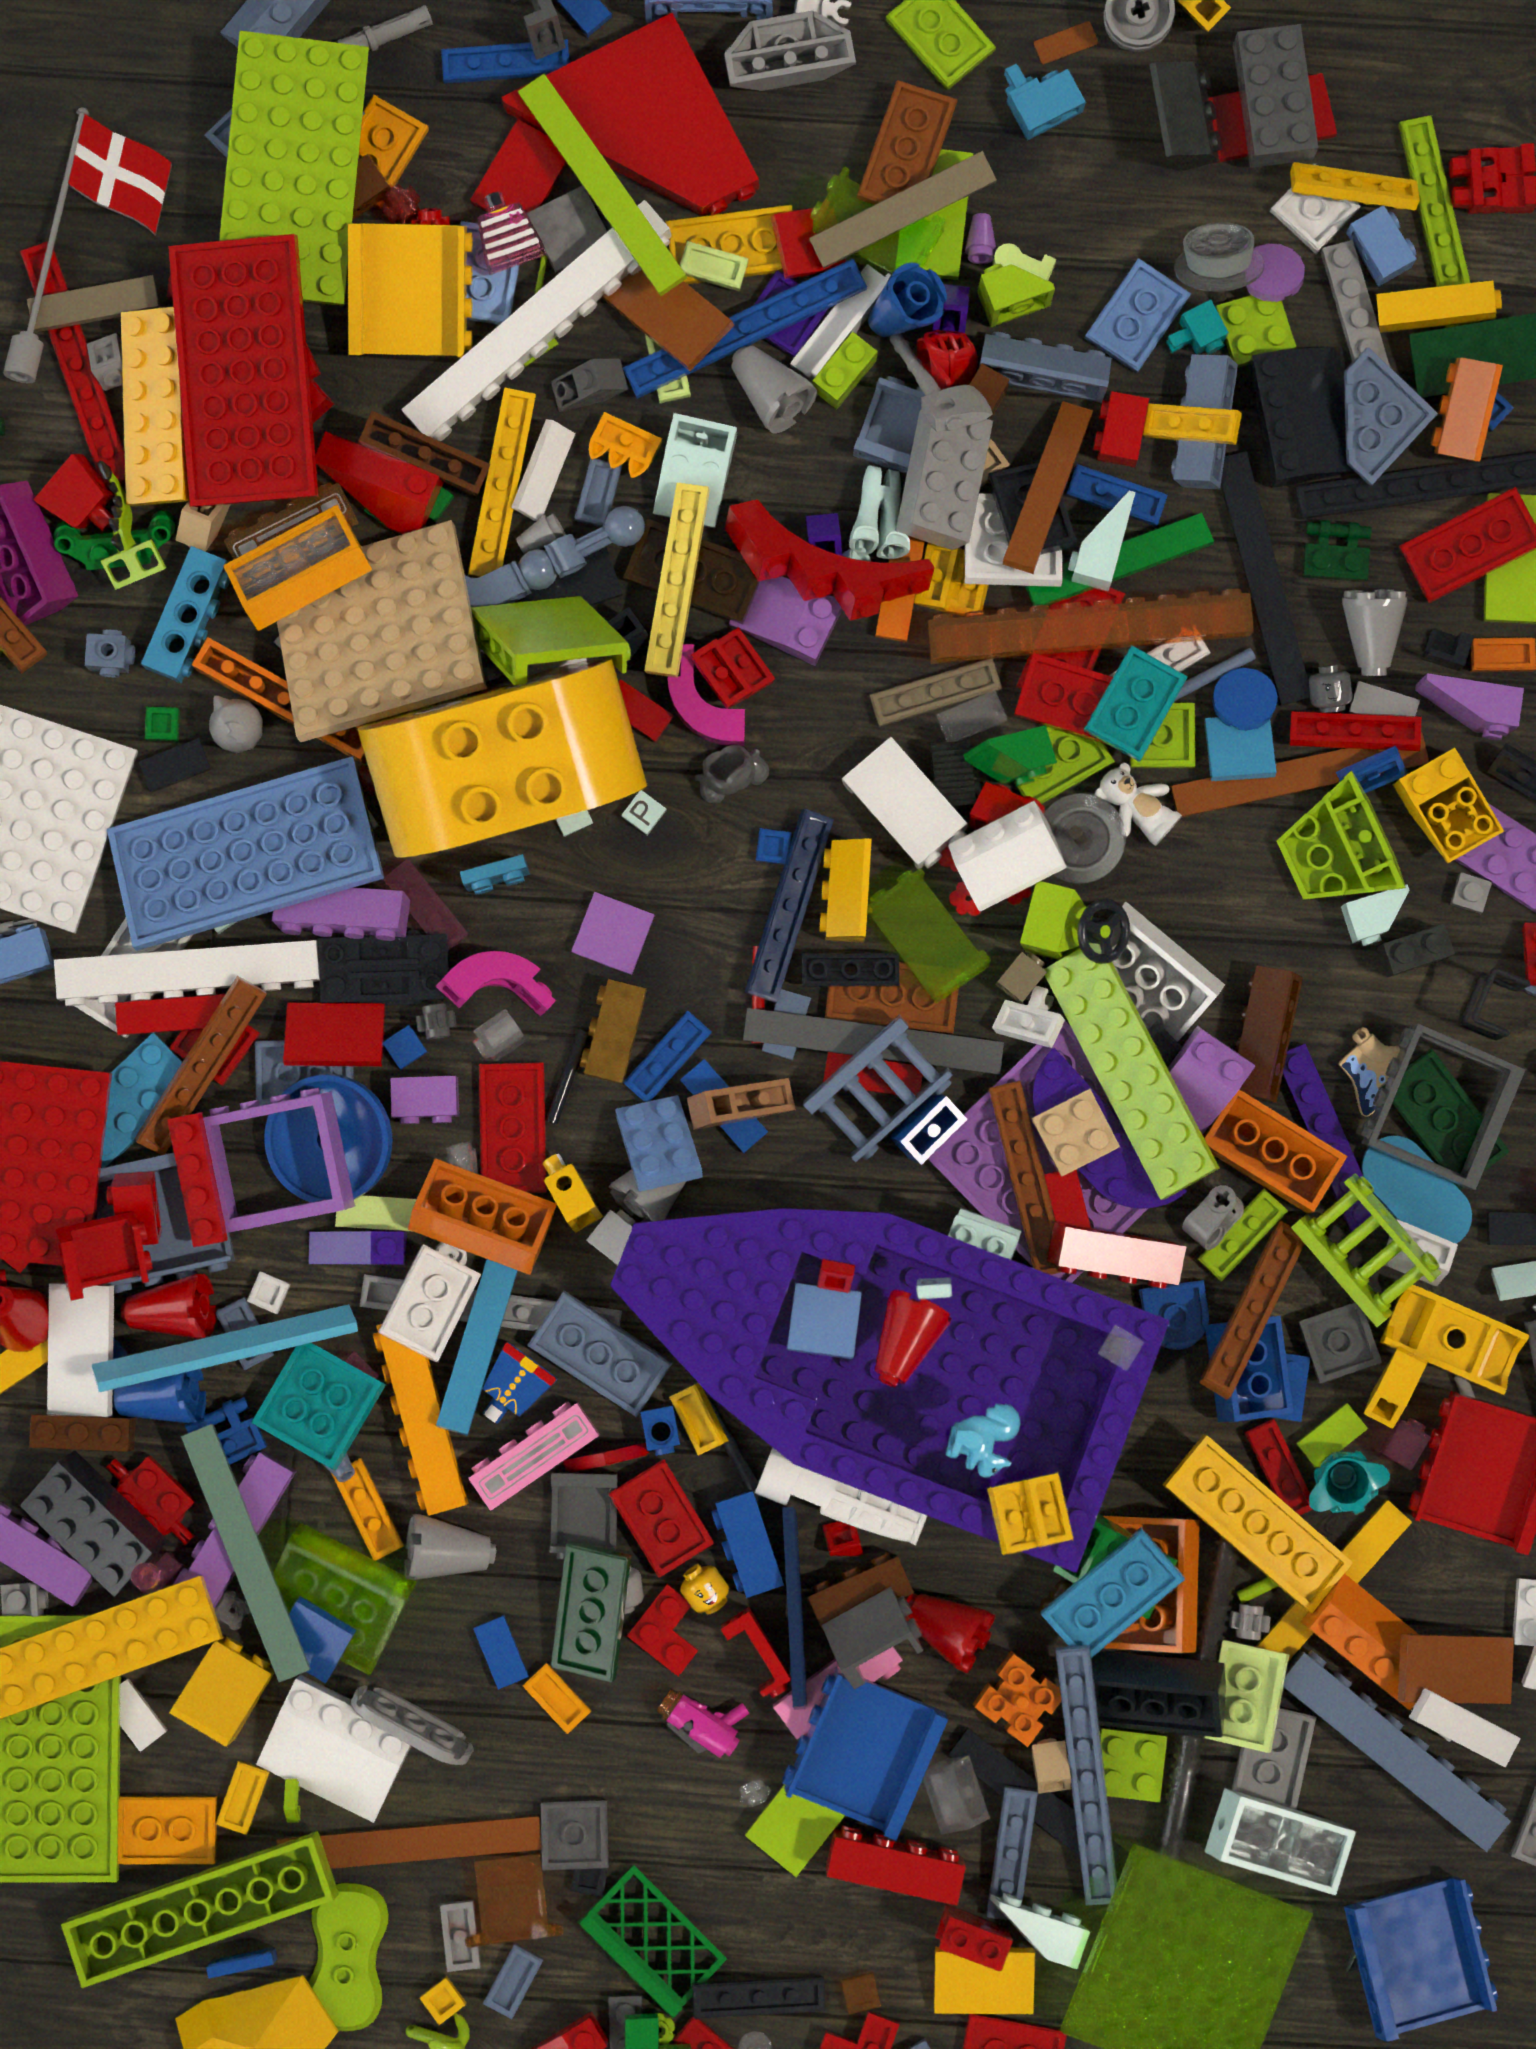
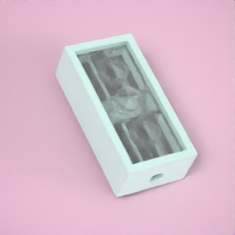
[1204,1788,1356,1895]

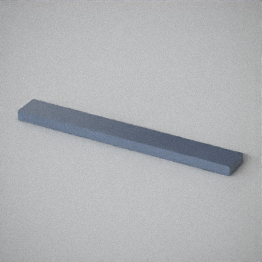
[1056,1645,1119,1906]

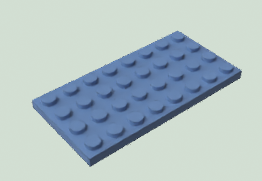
[107,756,384,951]

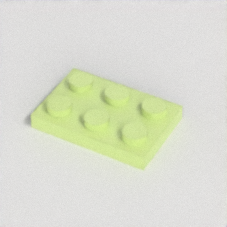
[1205,1640,1289,1753]

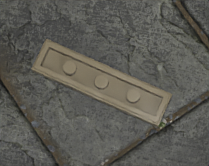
[27,275,160,333]
[870,658,1002,727]

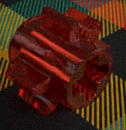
[382,184,421,224]

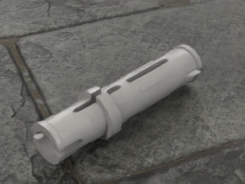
[337,5,433,52]

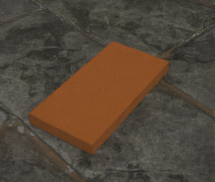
[857,80,958,205]
[602,269,734,371]
[825,962,961,1034]
[1398,1634,1514,1704]

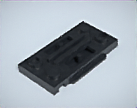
[318,930,450,1005]

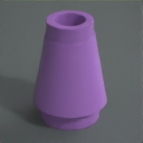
[965,213,997,264]

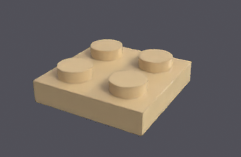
[1031,1089,1120,1177]

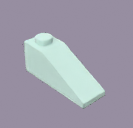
[1068,491,1135,591]

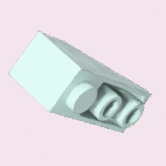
[990,1893,1090,1969]

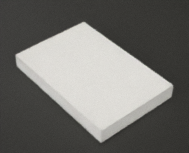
[378,1244,481,1362]

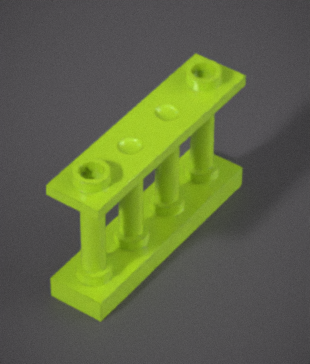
[1291,1173,1442,1327]

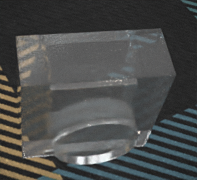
[1098,1325,1144,1371]

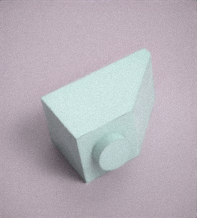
[1341,884,1410,946]

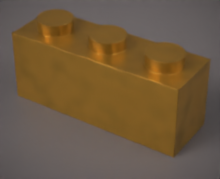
[580,979,647,1085]

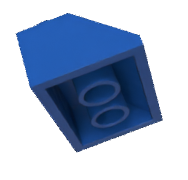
[1205,1316,1294,1422]

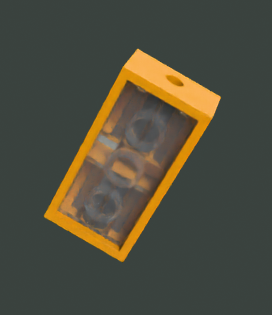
[223,504,372,631]

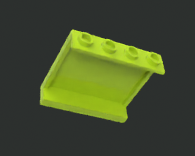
[471,596,631,685]

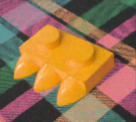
[589,412,662,478]

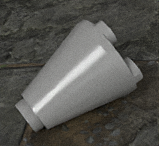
[1342,589,1407,676]

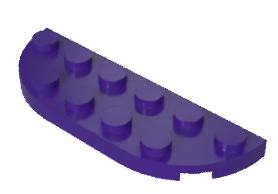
[1033,1048,1187,1209]

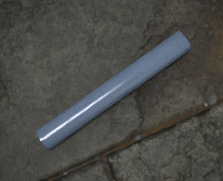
[1175,648,1256,701]

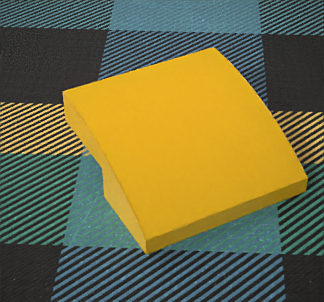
[914,542,988,619]
[987,1473,1073,1555]

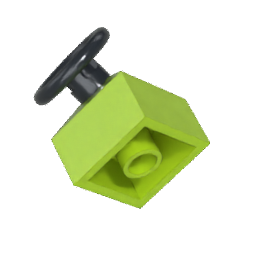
[1020,881,1130,964]

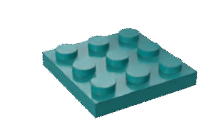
[251,1343,386,1471]

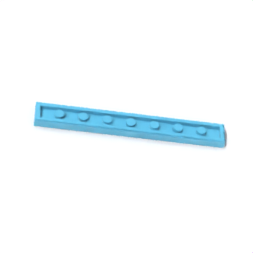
[91,1304,358,1392]

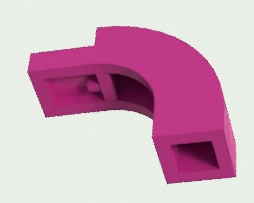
[668,644,745,746]
[436,951,556,1016]

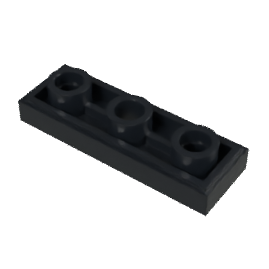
[802,953,900,987]

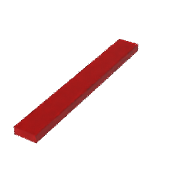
[20,241,125,488]

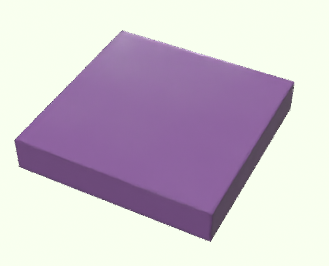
[571,892,655,976]

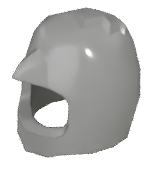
[209,696,263,753]

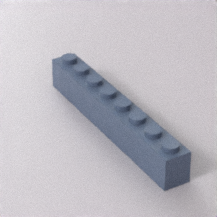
[1283,1650,1511,1852]

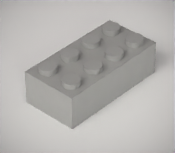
[896,409,993,550]

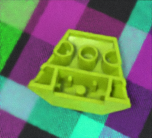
[1277,770,1406,900]

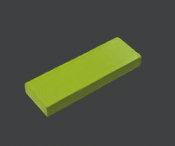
[1197,1188,1288,1282]

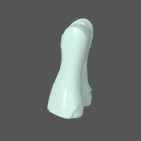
[849,465,910,559]

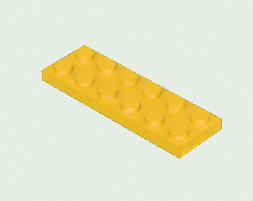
[121,307,189,506]
[1163,1434,1353,1613]

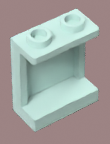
[948,1208,1022,1260]

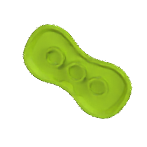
[309,1883,389,2031]

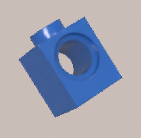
[640,1405,681,1456]

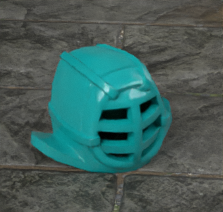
[1309,1451,1390,1515]

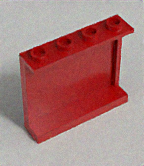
[1408,1391,1536,1556]

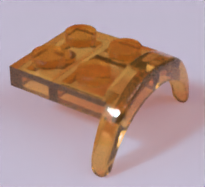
[465,1853,564,1948]

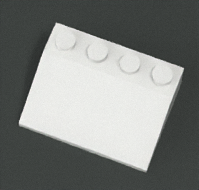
[1110,902,1225,1042]
[256,1675,411,1823]

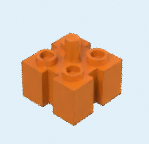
[972,1651,1062,1747]

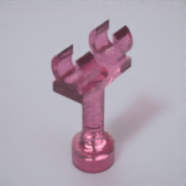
[131,1552,186,1595]

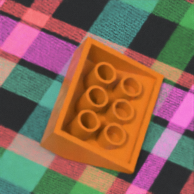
[1103,1516,1200,1653]

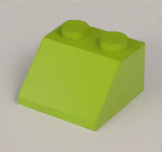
[977,264,1055,328]

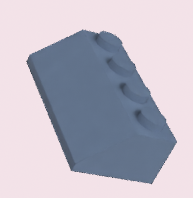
[220,0,330,48]
[979,332,1112,403]

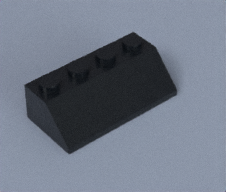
[1091,1651,1226,1738]

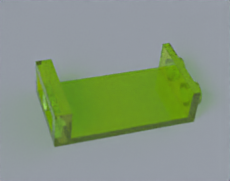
[810,166,946,273]
[867,868,991,1004]

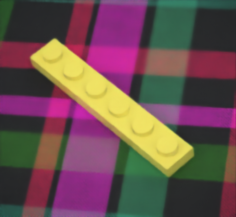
[644,482,710,678]

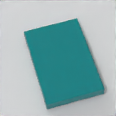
[1083,645,1188,762]

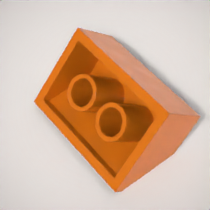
[1431,358,1503,462]

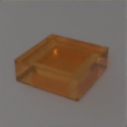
[841,1972,881,2014]

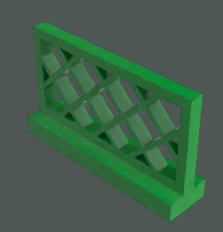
[577,1865,727,2018]

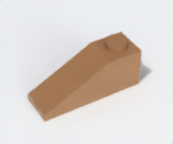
[687,1078,796,1130]

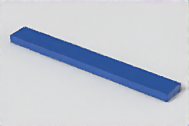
[623,259,867,399]

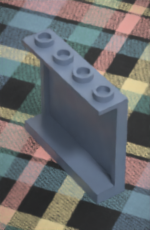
[95,1153,235,1293]

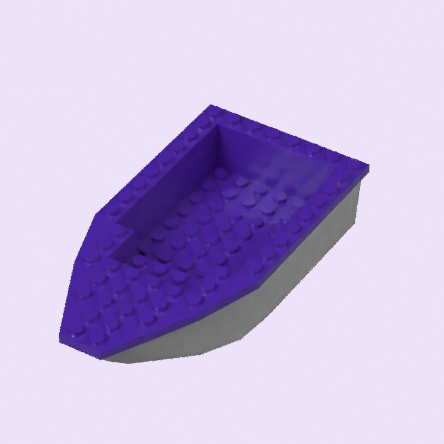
[610,1209,1170,1573]

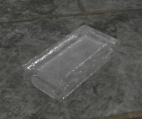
[936,690,1008,742]

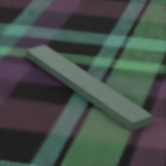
[181,1424,311,1683]

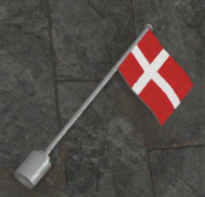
[3,107,172,383]

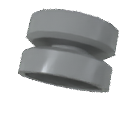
[1103,0,1175,52]

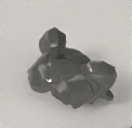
[695,744,769,804]

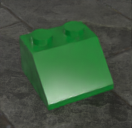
[964,725,1057,787]

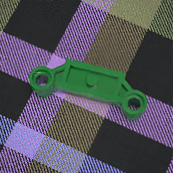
[53,511,176,570]

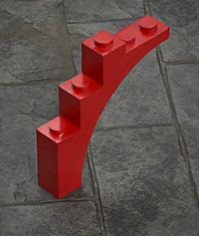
[725,499,935,621]

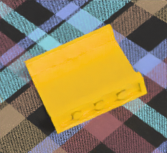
[348,223,473,357]

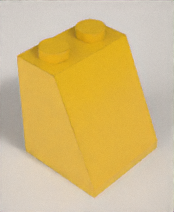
[169,1637,275,1747]

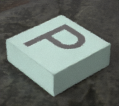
[621,790,667,836]
[917,1277,951,1299]

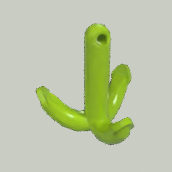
[406,2013,470,2049]

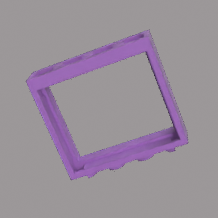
[203,1087,355,1233]

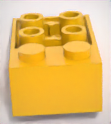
[1393,748,1504,863]

